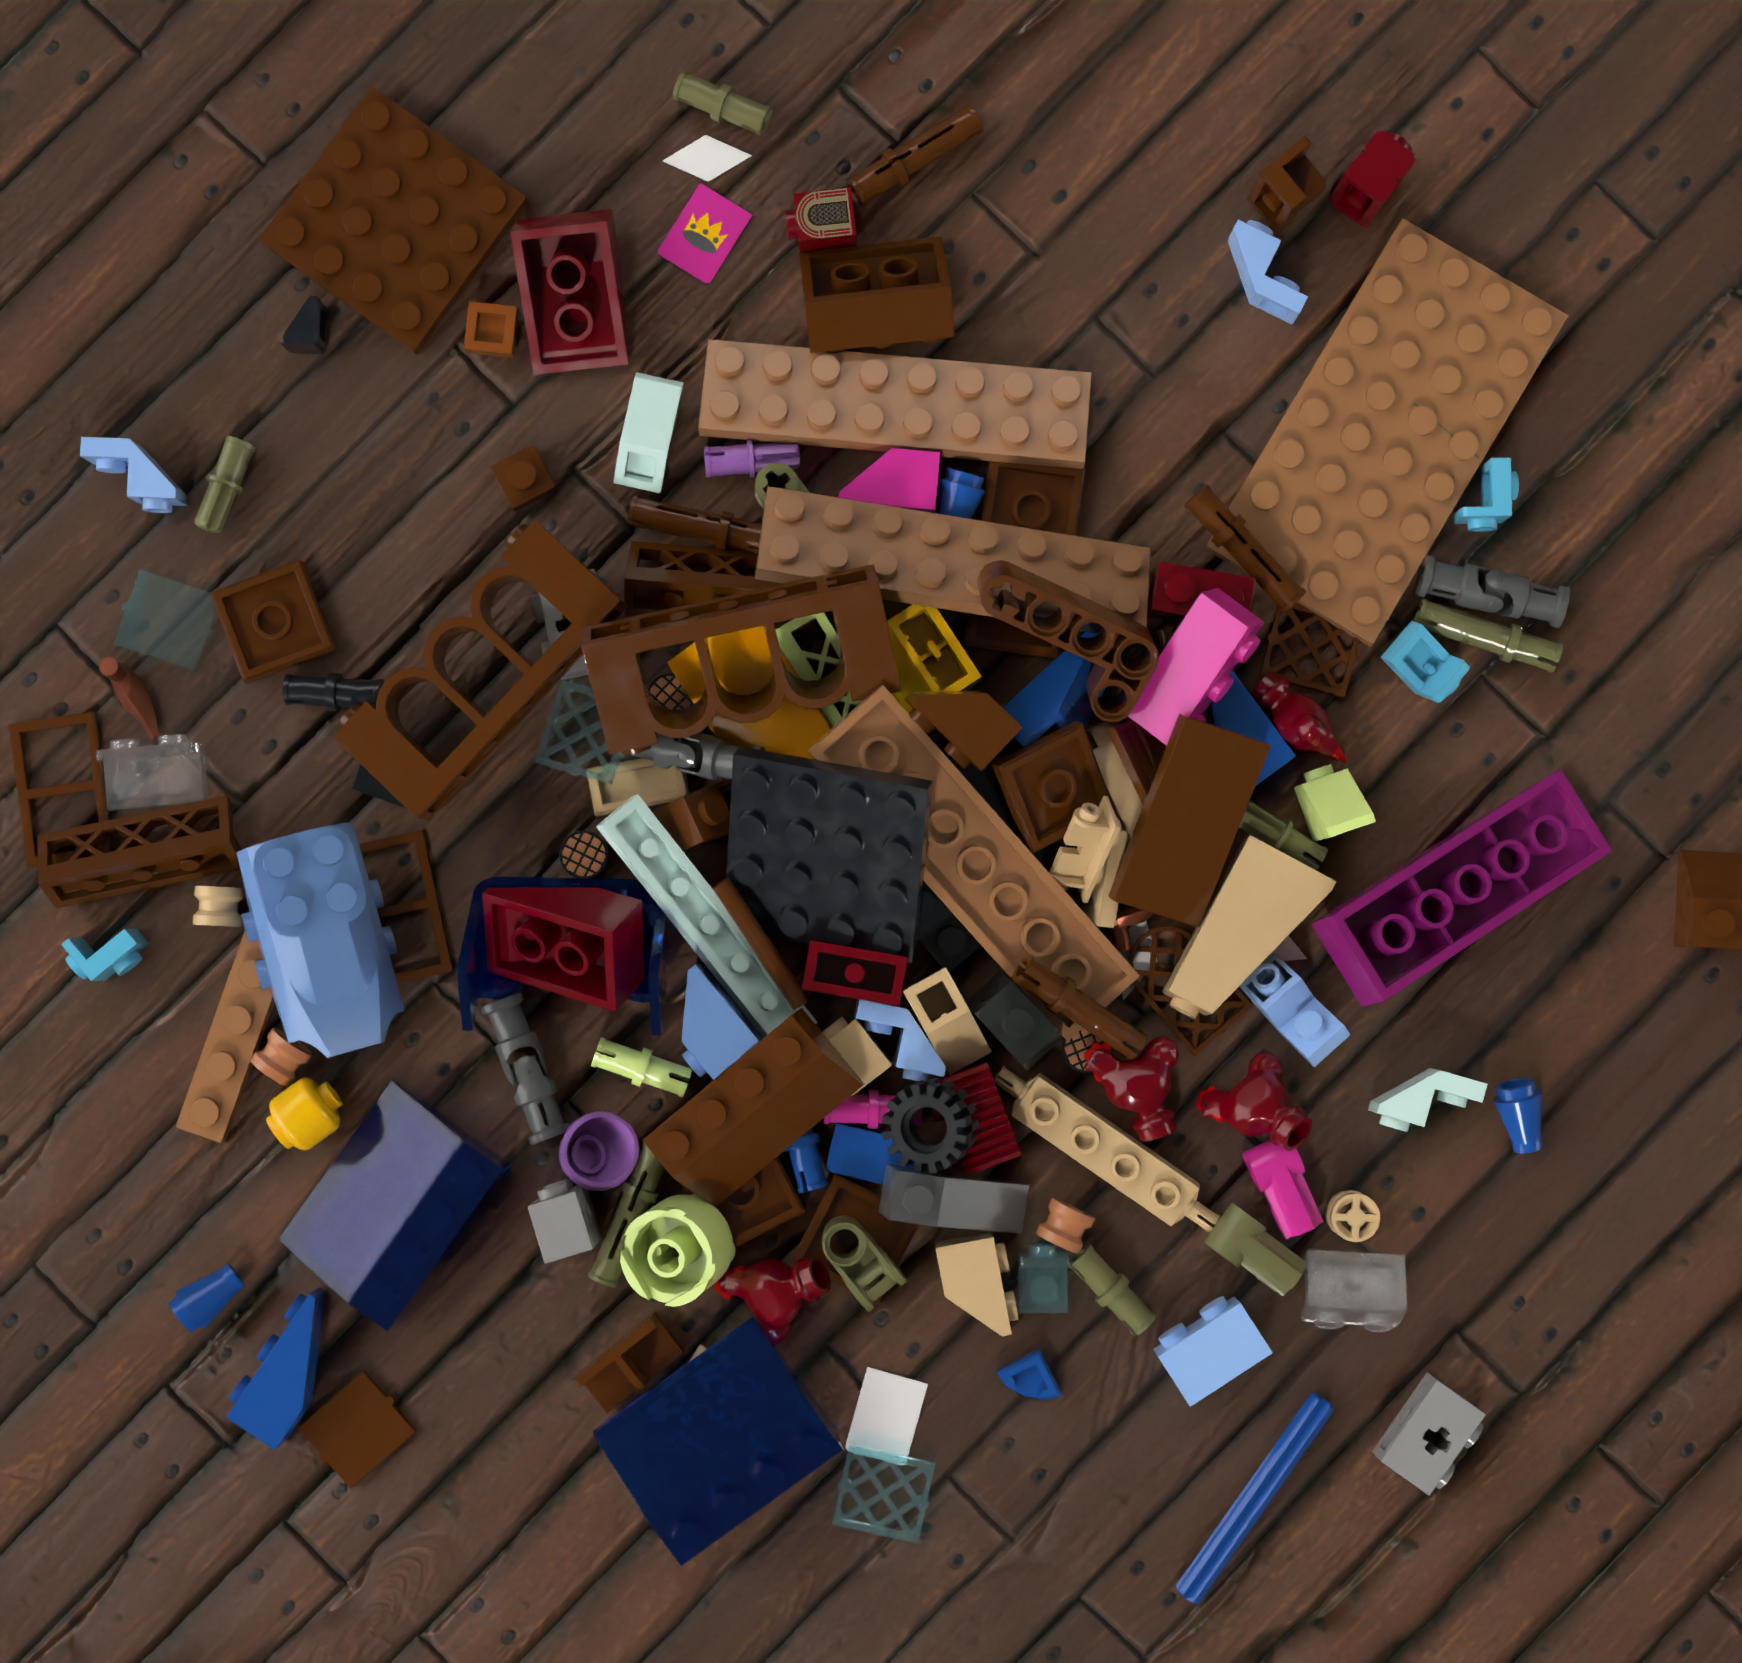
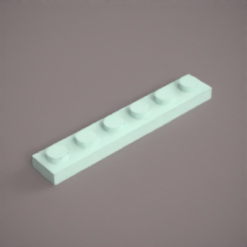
[596,794,817,1038]

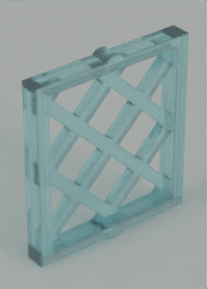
[535,680,620,784]
[832,1444,935,1543]

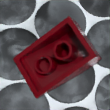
[510,209,629,375]
[482,888,645,1012]

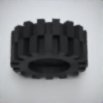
[882,1078,979,1173]

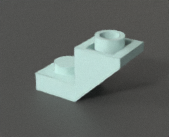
[613,372,684,493]
[1368,1068,1488,1132]

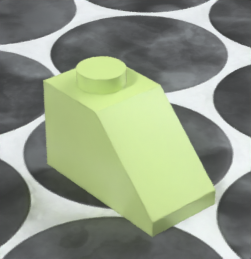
[1294,764,1376,841]

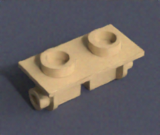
[1049,796,1121,903]

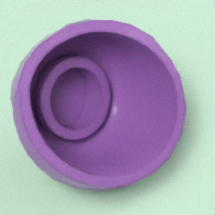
[559,1111,640,1191]

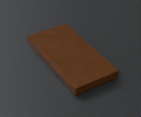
[963,461,1086,660]
[1108,713,1271,927]

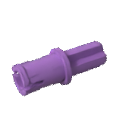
[704,440,800,478]

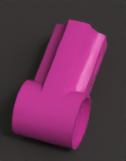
[1242,1140,1324,1239]

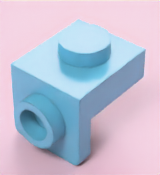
[1454,458,1519,532]
[1380,621,1470,703]
[62,929,150,981]

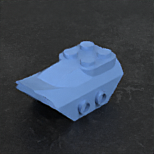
[236,822,405,1058]

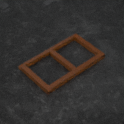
[9,711,114,867]
[359,830,454,984]

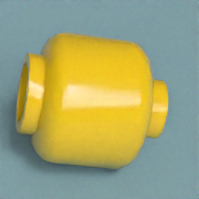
[266,1077,343,1151]

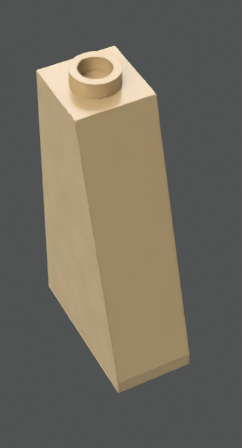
[1162,835,1337,1019]

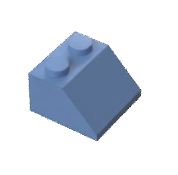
[681,964,763,1080]

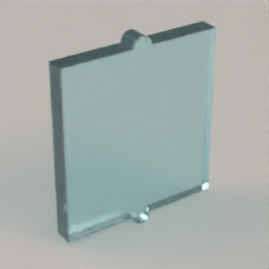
[114,569,216,671]

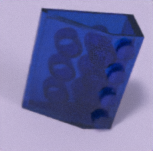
[278,1080,511,1331]
[593,1317,843,1566]

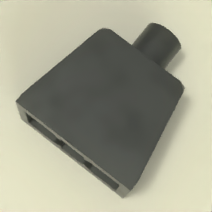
[965,971,1062,1071]

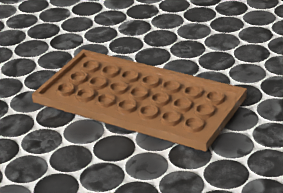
[1204,218,1569,647]

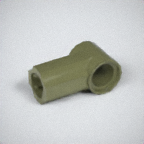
[1203,1202,1308,1296]

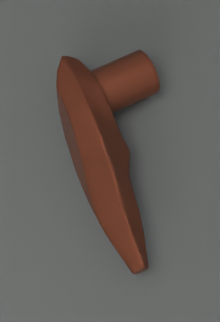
[99,657,159,740]
[1098,906,1155,952]

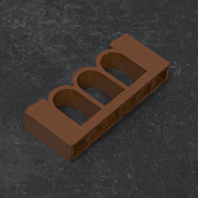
[333,520,628,820]
[581,564,901,755]

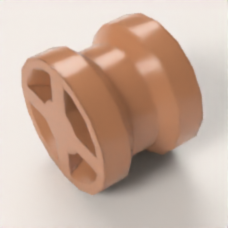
[250,1027,313,1087]
[1036,1197,1096,1254]

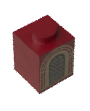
[785,187,857,252]

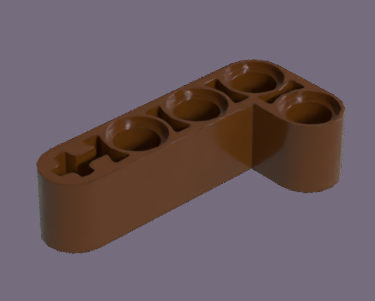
[977,560,1159,722]

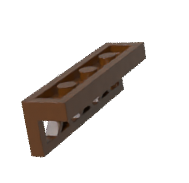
[624,541,818,631]
[37,795,243,908]

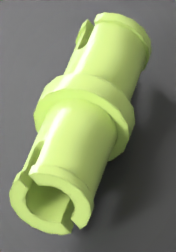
[591,1037,693,1098]

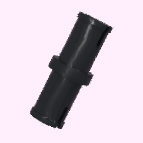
[282,673,384,711]

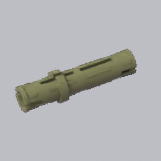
[1414,598,1563,673]
[588,1142,665,1288]

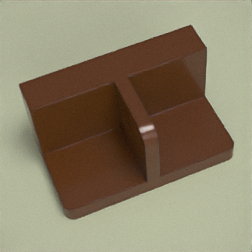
[1247,136,1326,235]
[573,1312,685,1413]

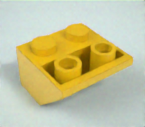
[887,604,982,713]

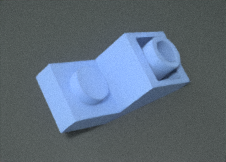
[1227,219,1308,324]
[80,437,188,513]
[1239,952,1350,1067]
[854,999,946,1082]

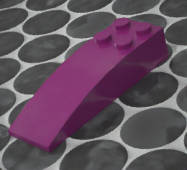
[1311,769,1612,1007]

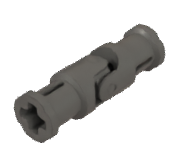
[1415,555,1570,628]
[617,733,765,780]
[480,993,570,1145]

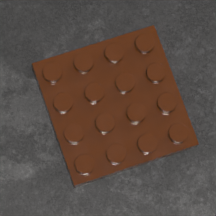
[258,86,529,355]

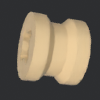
[192,886,244,927]
[1325,1189,1381,1242]

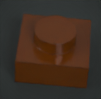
[490,444,558,512]

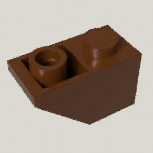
[904,690,1023,771]
[653,779,732,853]

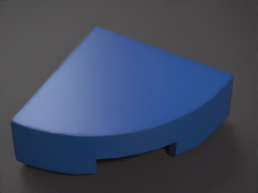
[996,1349,1062,1400]

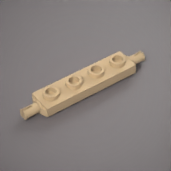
[993,1065,1220,1233]

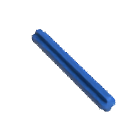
[1176,1392,1334,1604]

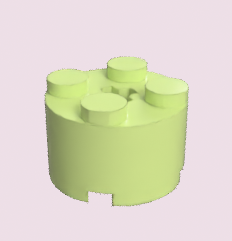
[620,1194,736,1307]

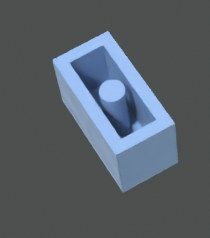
[1153,1296,1273,1407]

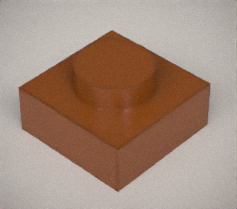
[464,301,519,358]

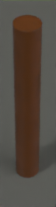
[712,877,809,1010]

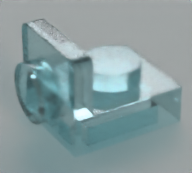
[1018,1243,1069,1313]

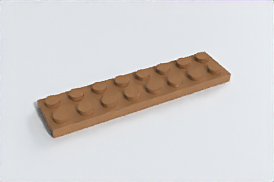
[698,339,1091,469]
[755,486,1151,634]
[807,685,1140,1041]

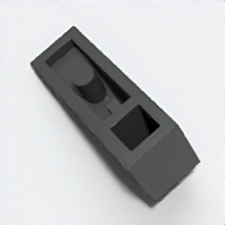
[878,1163,1029,1233]

